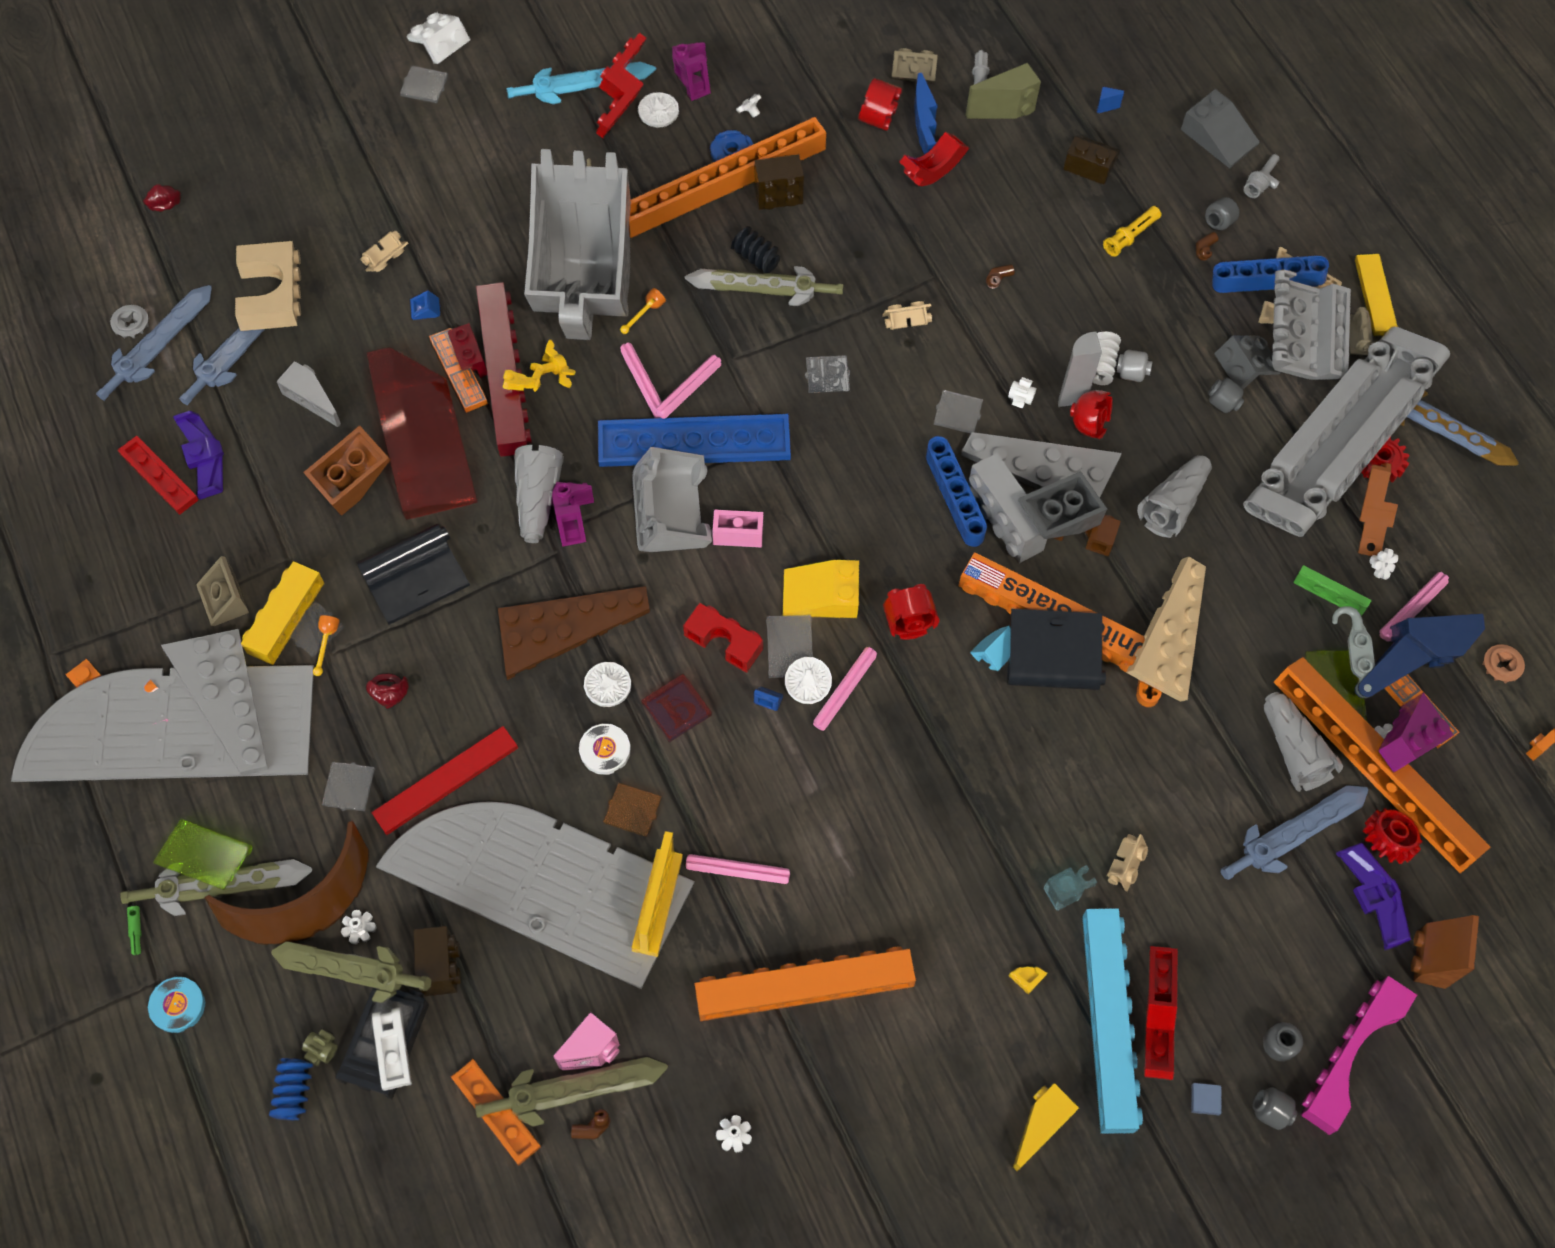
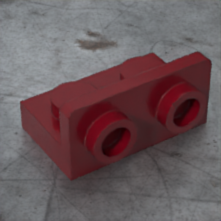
[448,323,488,378]

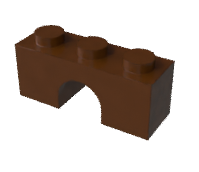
[1053,515,1121,556]

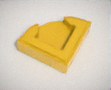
[1008,966,1047,994]

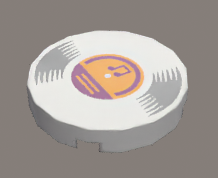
[579,724,631,775]

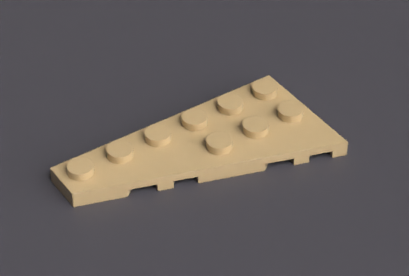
[1126,557,1206,702]

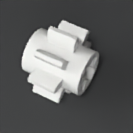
[1008,377,1037,408]

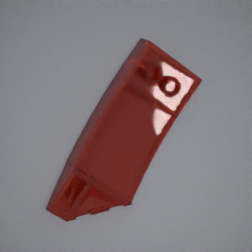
[367,347,478,520]

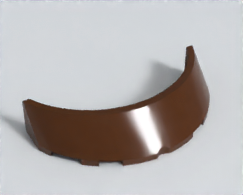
[204,820,369,945]

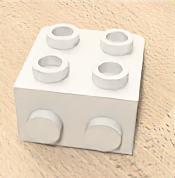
[407,13,470,64]

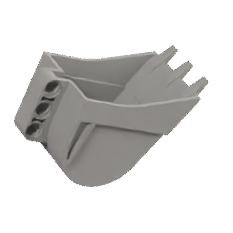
[524,149,631,340]

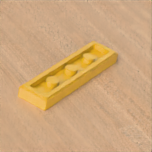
[1355,254,1397,336]

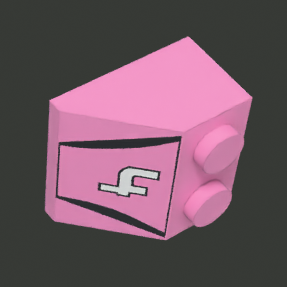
[553,1013,620,1071]

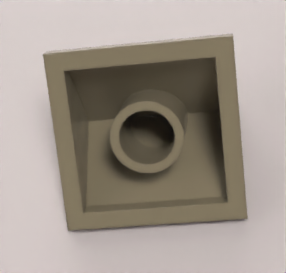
[196,556,249,626]

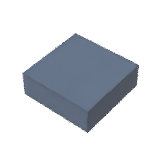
[1191,1083,1221,1115]

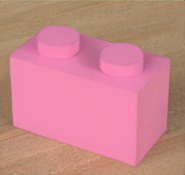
[713,510,763,548]

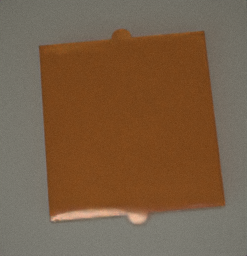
[604,783,661,837]

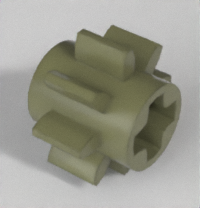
[302,1029,337,1066]

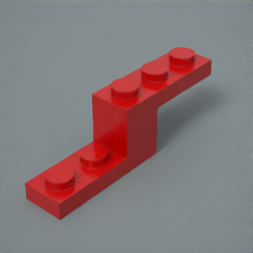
[596,33,646,138]
[1144,946,1178,1080]

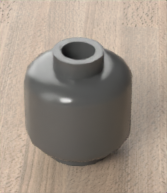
[1205,197,1239,231]
[1208,378,1244,413]
[1263,1022,1303,1061]
[1253,1087,1297,1130]

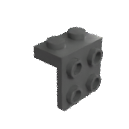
[1214,335,1281,389]

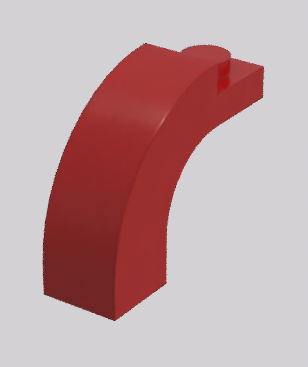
[900,132,969,186]

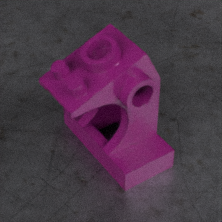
[672,42,711,101]
[552,482,594,547]

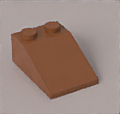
[303,426,390,516]
[1411,915,1479,989]

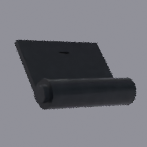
[356,524,470,625]
[1007,609,1106,690]

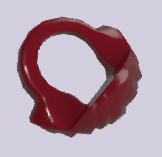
[143,184,181,212]
[366,674,409,709]

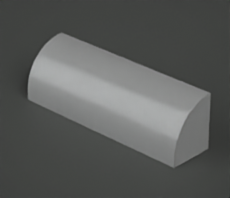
[1058,332,1102,407]

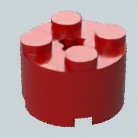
[858,78,903,131]
[883,584,939,640]

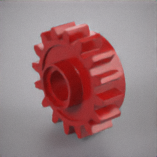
[1361,437,1409,482]
[1363,808,1422,864]

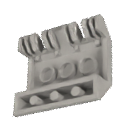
[1272,270,1351,380]

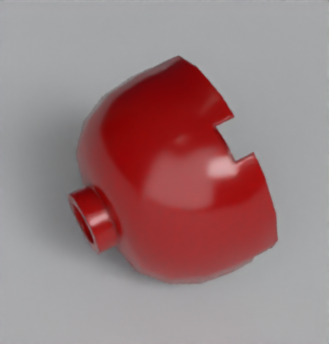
[1070,390,1113,439]

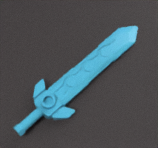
[507,62,656,104]

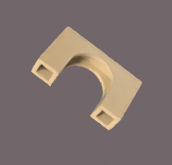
[235,241,301,331]

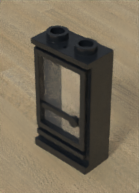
[335,987,429,1100]

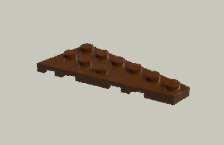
[498,586,650,680]

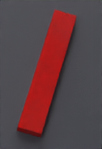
[371,726,518,835]

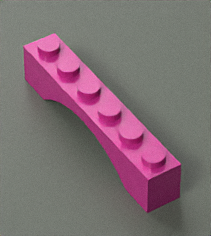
[1301,976,1417,1135]

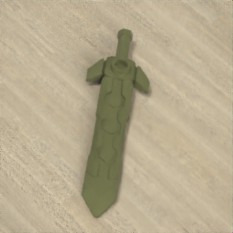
[271,941,431,1003]
[475,1057,668,1127]

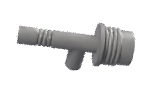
[1244,154,1280,198]

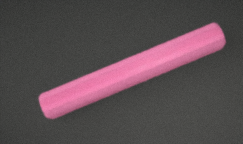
[620,343,662,418]
[656,355,721,419]
[1379,572,1449,642]
[813,647,877,731]
[686,854,790,884]

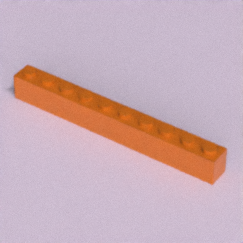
[629,117,826,238]
[1274,657,1490,874]

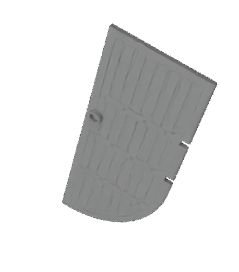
[11,665,314,782]
[376,802,695,989]

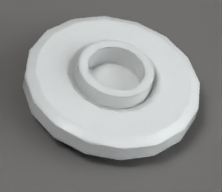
[638,92,679,127]
[785,657,832,704]
[584,662,631,707]

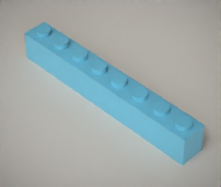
[1082,909,1143,1134]

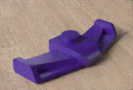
[173,411,224,500]
[1336,843,1411,951]

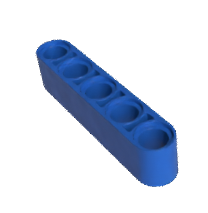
[1212,256,1329,293]
[926,436,987,547]

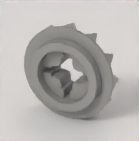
[110,305,149,339]

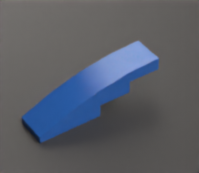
[914,72,937,155]

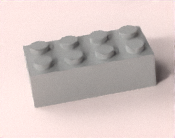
[968,453,1047,563]

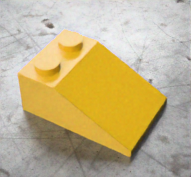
[783,560,859,618]

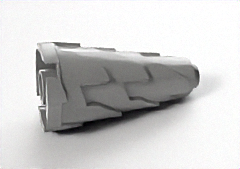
[514,445,564,543]
[1137,455,1212,538]
[1264,692,1343,792]

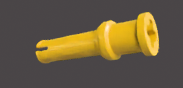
[1103,206,1161,257]

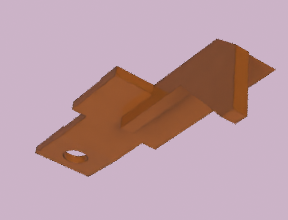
[1358,463,1398,556]

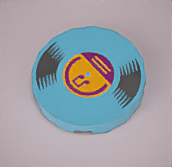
[148,977,205,1033]

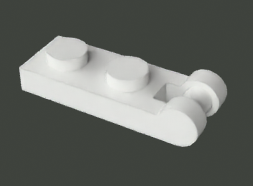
[372,1007,412,1091]

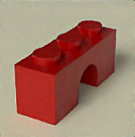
[683,603,763,673]

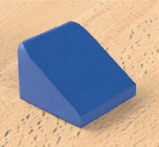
[1097,87,1124,113]
[410,291,440,320]
[754,687,783,711]

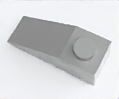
[277,361,341,427]

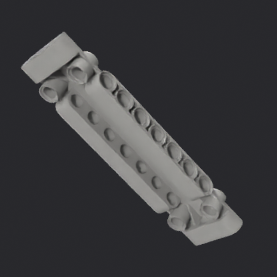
[1243,326,1450,537]

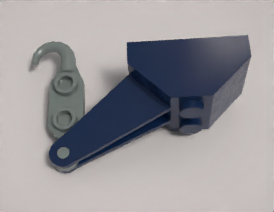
[1332,606,1485,698]

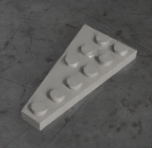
[961,432,1122,498]
[161,629,268,776]

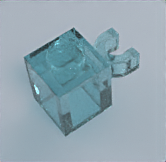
[1043,865,1097,911]

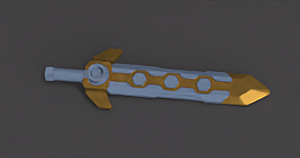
[1400,391,1519,466]

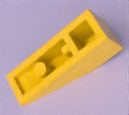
[1013,1083,1079,1171]

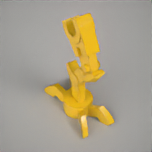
[503,340,576,392]

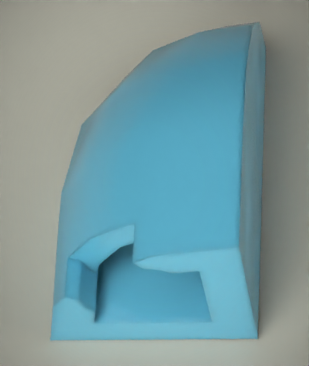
[970,626,1011,671]

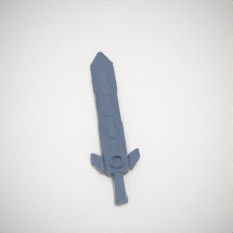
[96,285,212,401]
[179,328,265,405]
[1221,786,1368,880]

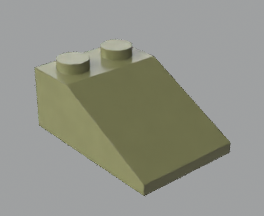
[965,63,1041,119]

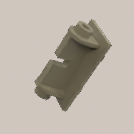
[1349,307,1373,355]

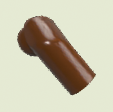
[1196,232,1219,261]
[986,264,1014,288]
[571,1110,610,1139]

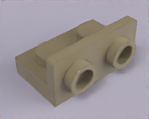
[892,48,938,83]

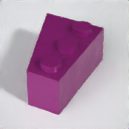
[1378,692,1454,772]

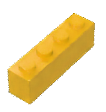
[241,561,324,665]

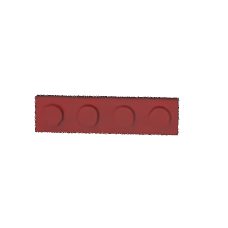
[118,436,199,515]

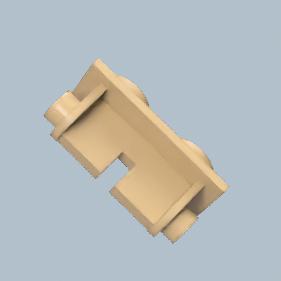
[361,231,408,272]
[882,301,932,330]
[1107,834,1148,892]

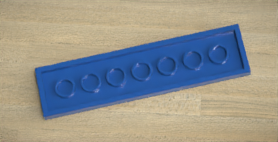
[598,414,791,467]

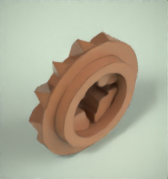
[1482,645,1525,683]

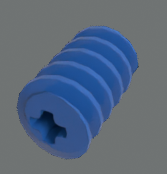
[269,1058,314,1120]

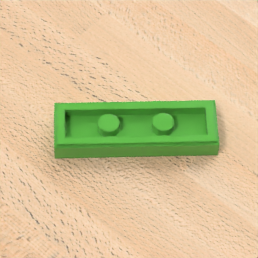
[1293,565,1371,616]

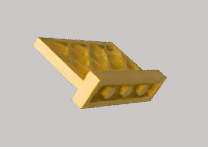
[631,831,683,957]

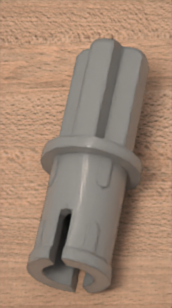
[972,50,990,84]

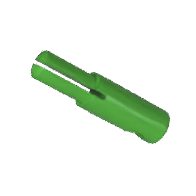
[127,906,141,955]

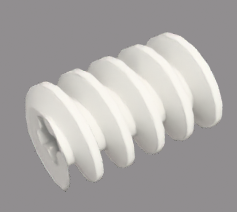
[1093,331,1121,385]

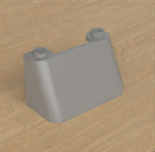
[632,447,713,552]

